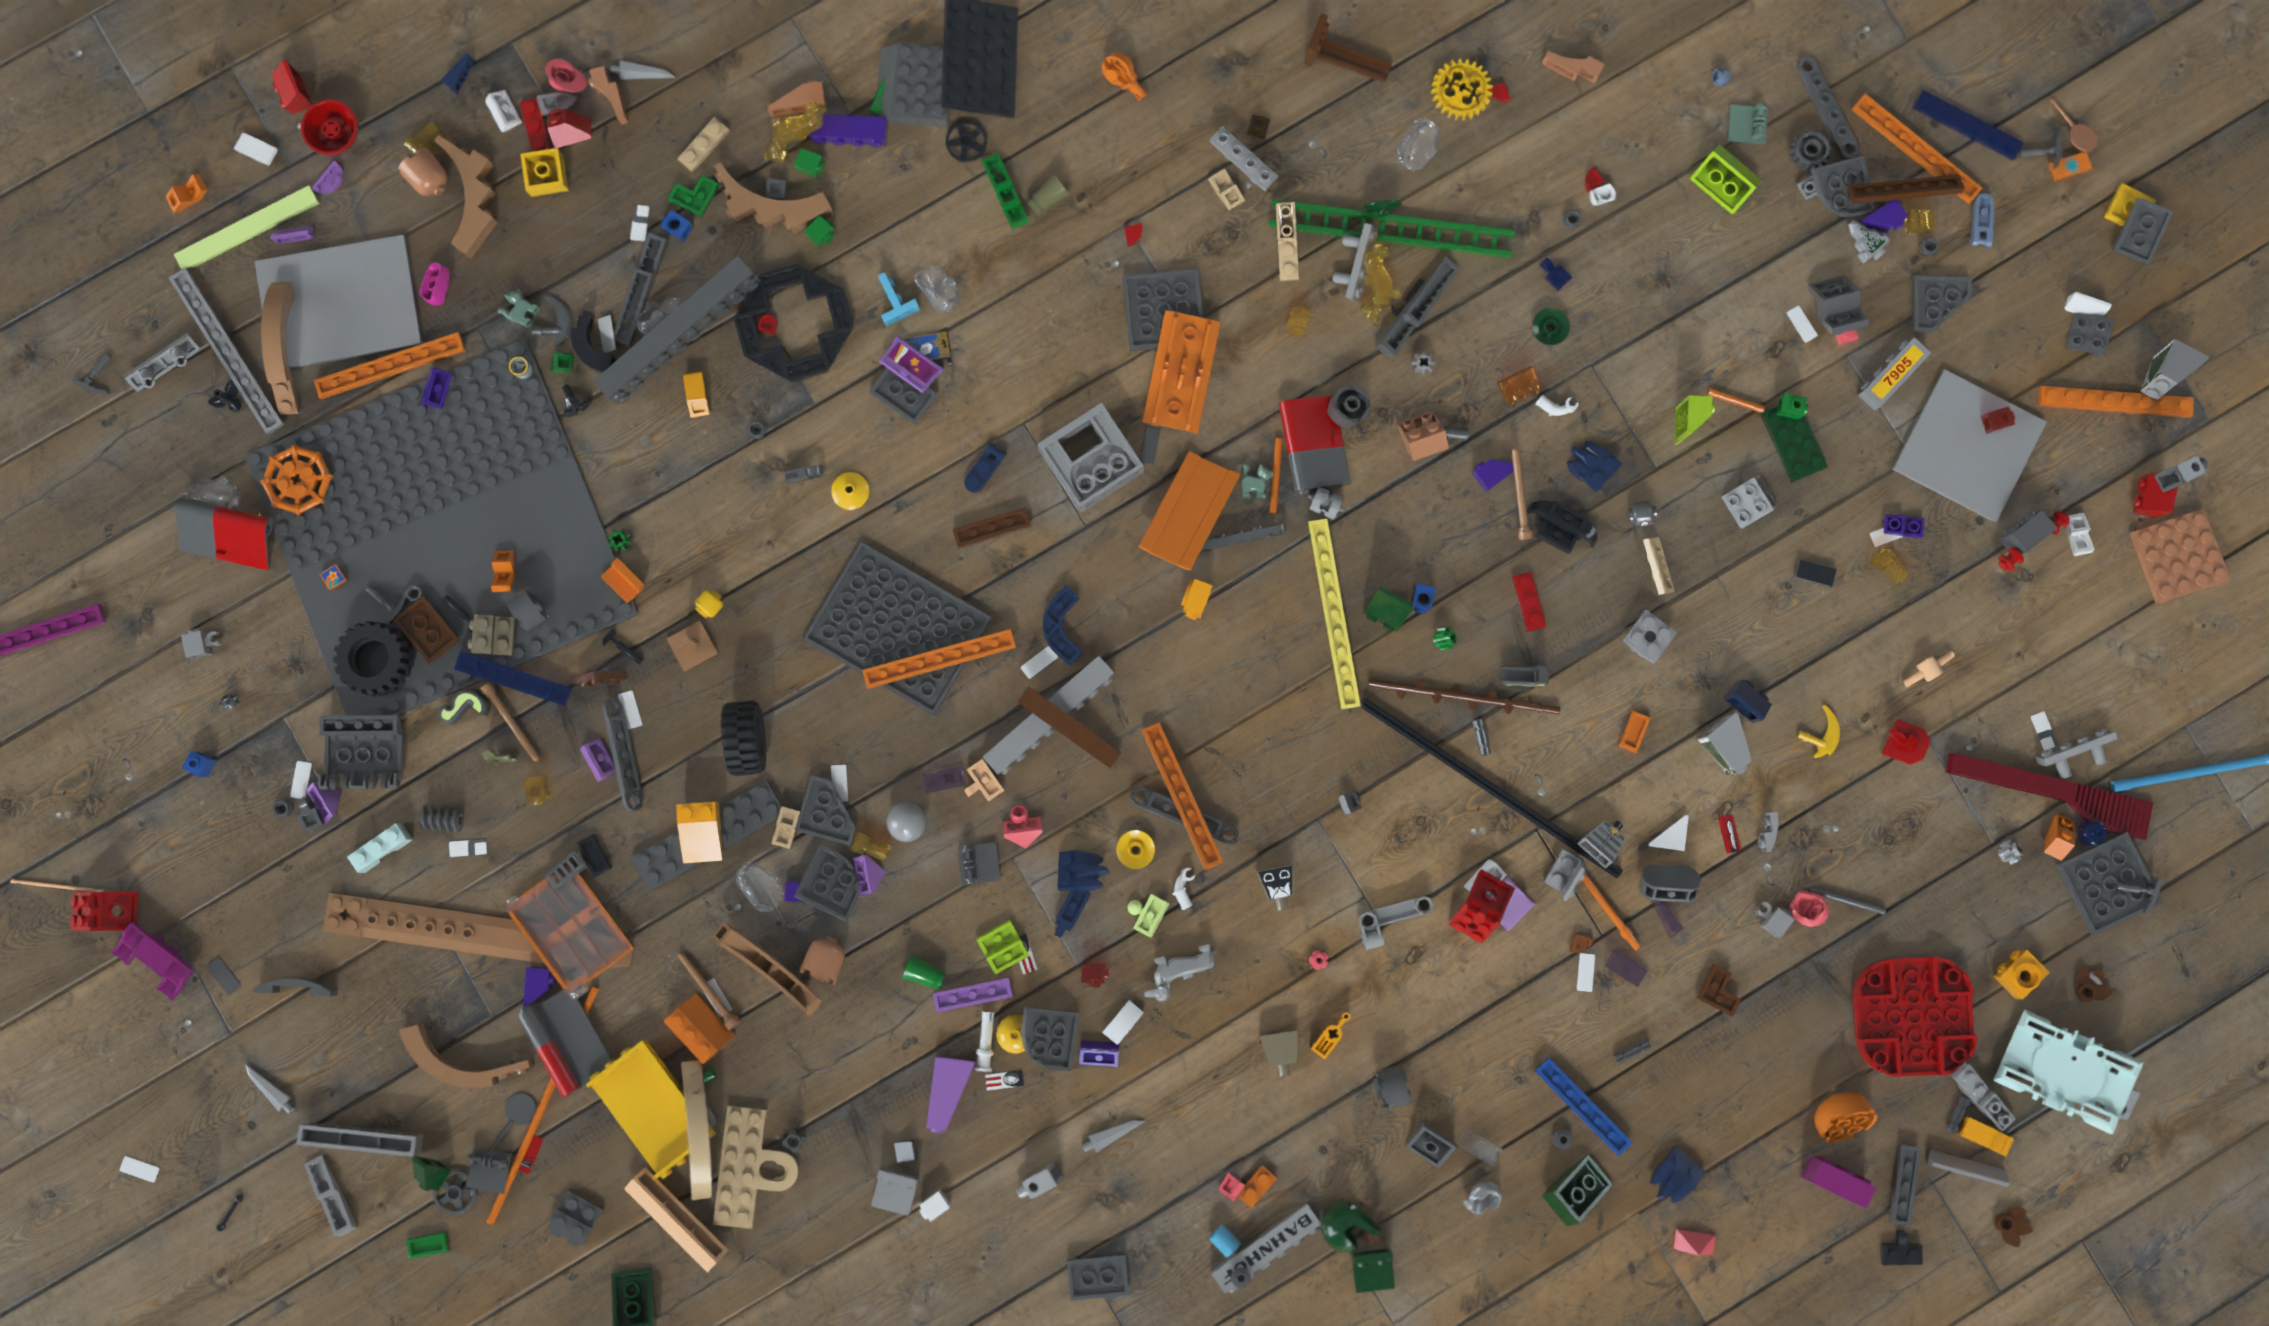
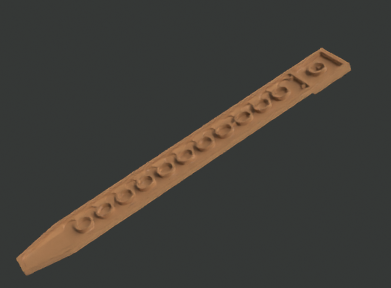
[322,893,634,969]

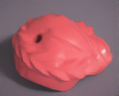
[1788,890,1830,927]

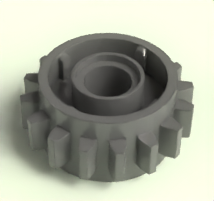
[1789,129,1832,172]

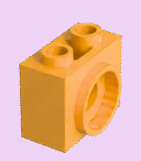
[1181,579,1213,620]
[1993,949,2050,1000]

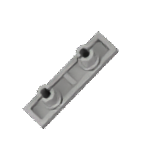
[1209,126,1278,191]
[1333,223,1378,302]
[124,333,201,392]
[2035,729,2118,779]

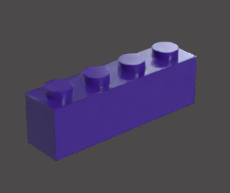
[809,114,888,148]

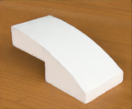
[234,132,278,166]
[2066,513,2095,556]
[1102,1000,1144,1045]

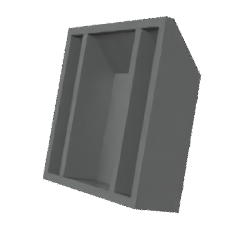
[875,43,951,128]

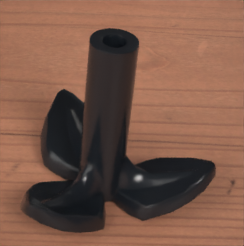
[208,380,241,412]
[562,385,592,417]

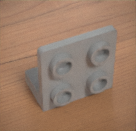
[1722,475,1779,529]
[1544,848,1587,901]
[871,1167,919,1216]

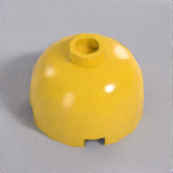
[996,1014,1025,1054]

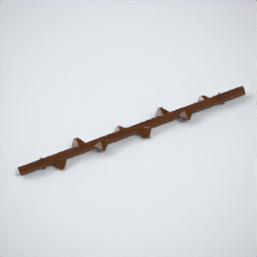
[1369,679,1560,715]

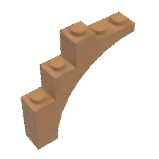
[434,135,498,258]
[714,162,834,234]
[712,921,822,1016]

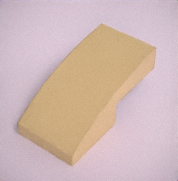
[1208,168,1245,210]
[771,806,800,849]

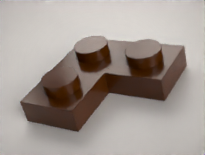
[573,671,627,687]
[1696,964,1741,1017]

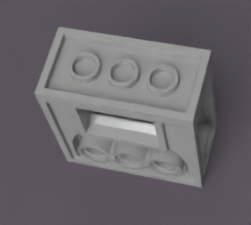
[1037,403,1144,514]

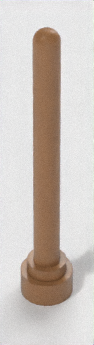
[1511,447,1533,540]
[479,681,540,762]
[678,952,741,1031]

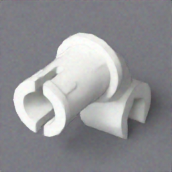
[1535,395,1578,416]
[1172,868,1195,910]

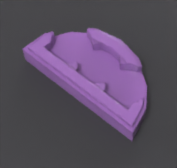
[311,160,344,194]

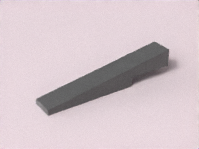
[614,233,670,346]
[1375,256,1459,358]

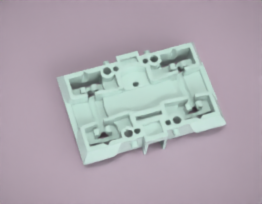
[1993,1009,2144,1134]

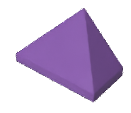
[306,781,342,823]
[852,855,886,896]

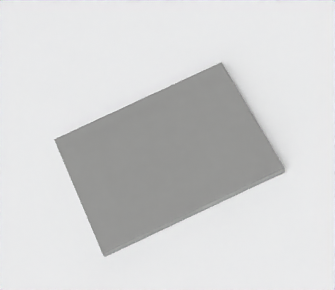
[255,235,422,369]

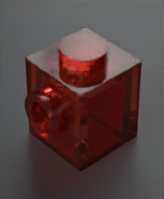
[1980,406,2015,434]
[1081,962,1109,987]

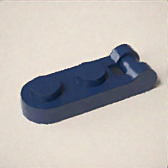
[964,442,1007,493]

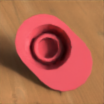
[545,59,587,92]

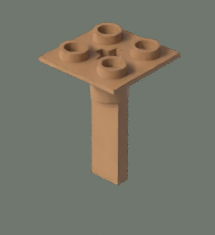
[667,621,718,672]

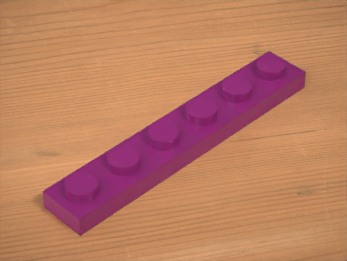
[0,604,106,657]

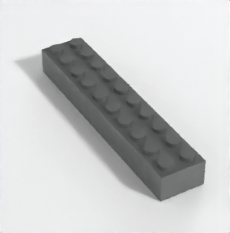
[593,255,761,404]

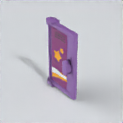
[879,335,944,393]

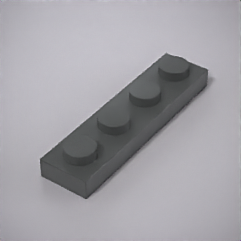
[1889,1144,1921,1227]

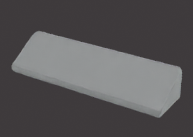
[1926,1149,2010,1187]

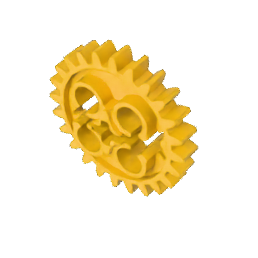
[1431,59,1493,121]

